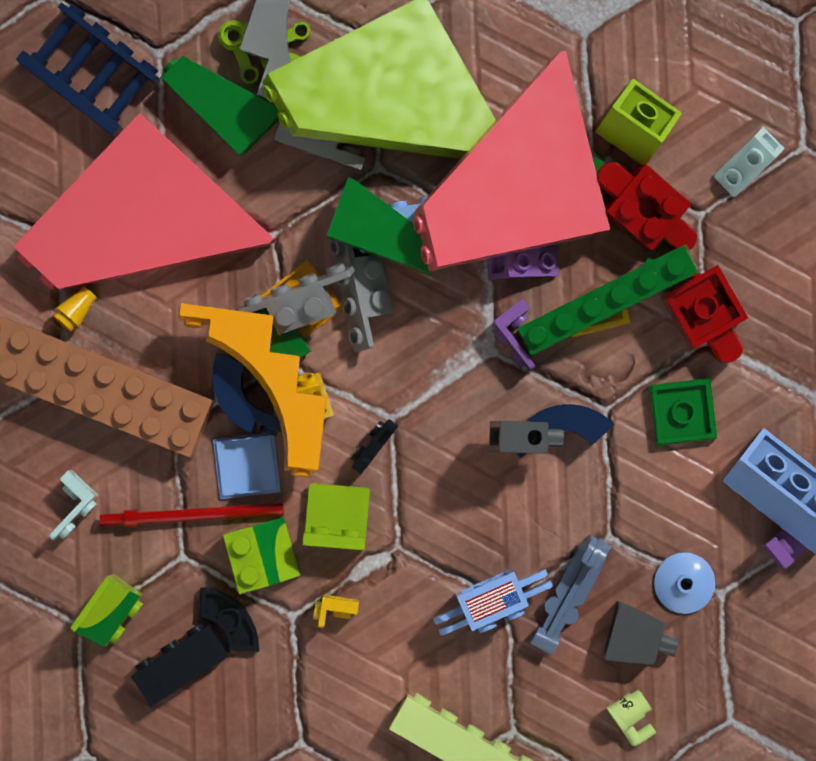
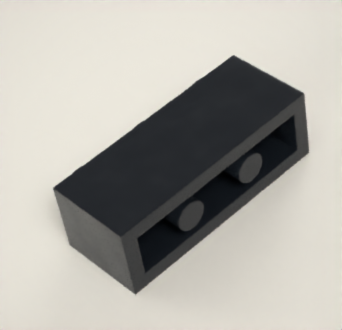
[131,622,231,707]

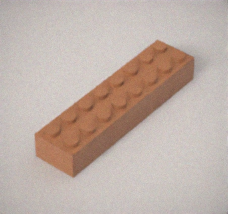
[0,316,215,458]

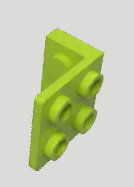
[303,483,370,551]

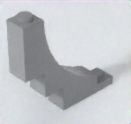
[240,0,365,171]

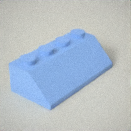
[722,428,816,554]

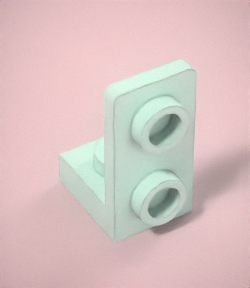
[714,127,785,197]
[48,470,99,540]

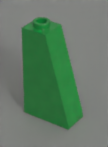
[161,56,279,158]
[327,177,440,276]

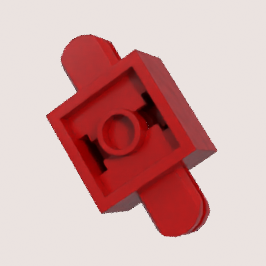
[596,162,697,251]
[660,265,748,363]

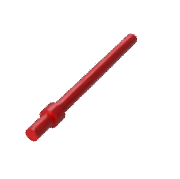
[100,503,284,528]

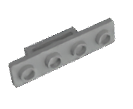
[329,240,394,353]
[237,263,355,335]

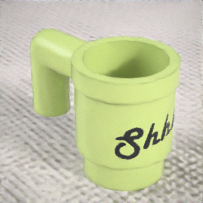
[606,689,656,746]

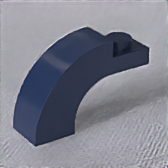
[212,353,282,436]
[516,404,614,458]

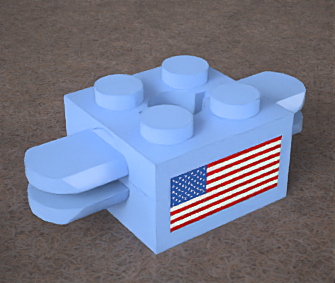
[433,569,553,636]

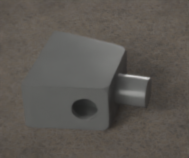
[489,421,564,454]
[602,601,679,665]

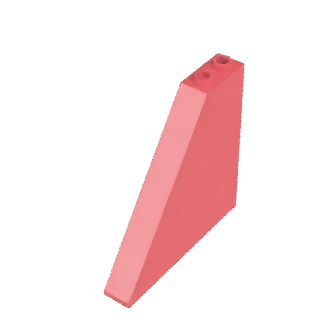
[413,51,610,271]
[13,113,275,291]

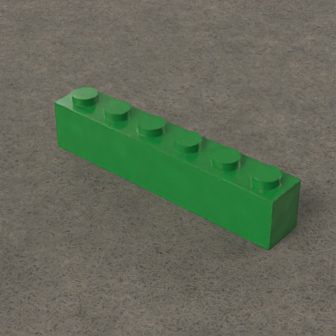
[518,245,700,355]

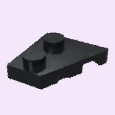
[350,419,398,475]

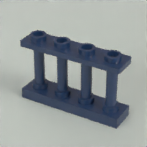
[16,2,160,138]

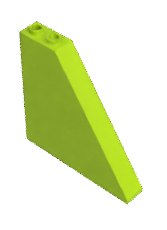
[262,0,496,159]

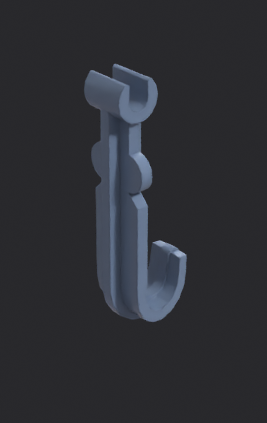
[530,534,612,655]

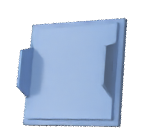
[213,433,281,499]

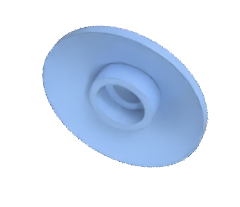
[654,553,715,614]

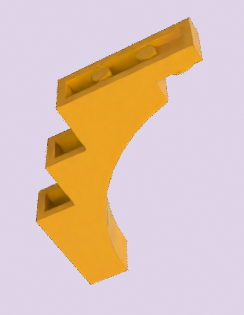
[177,303,327,478]

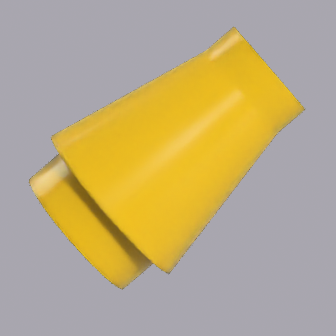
[53,286,97,332]

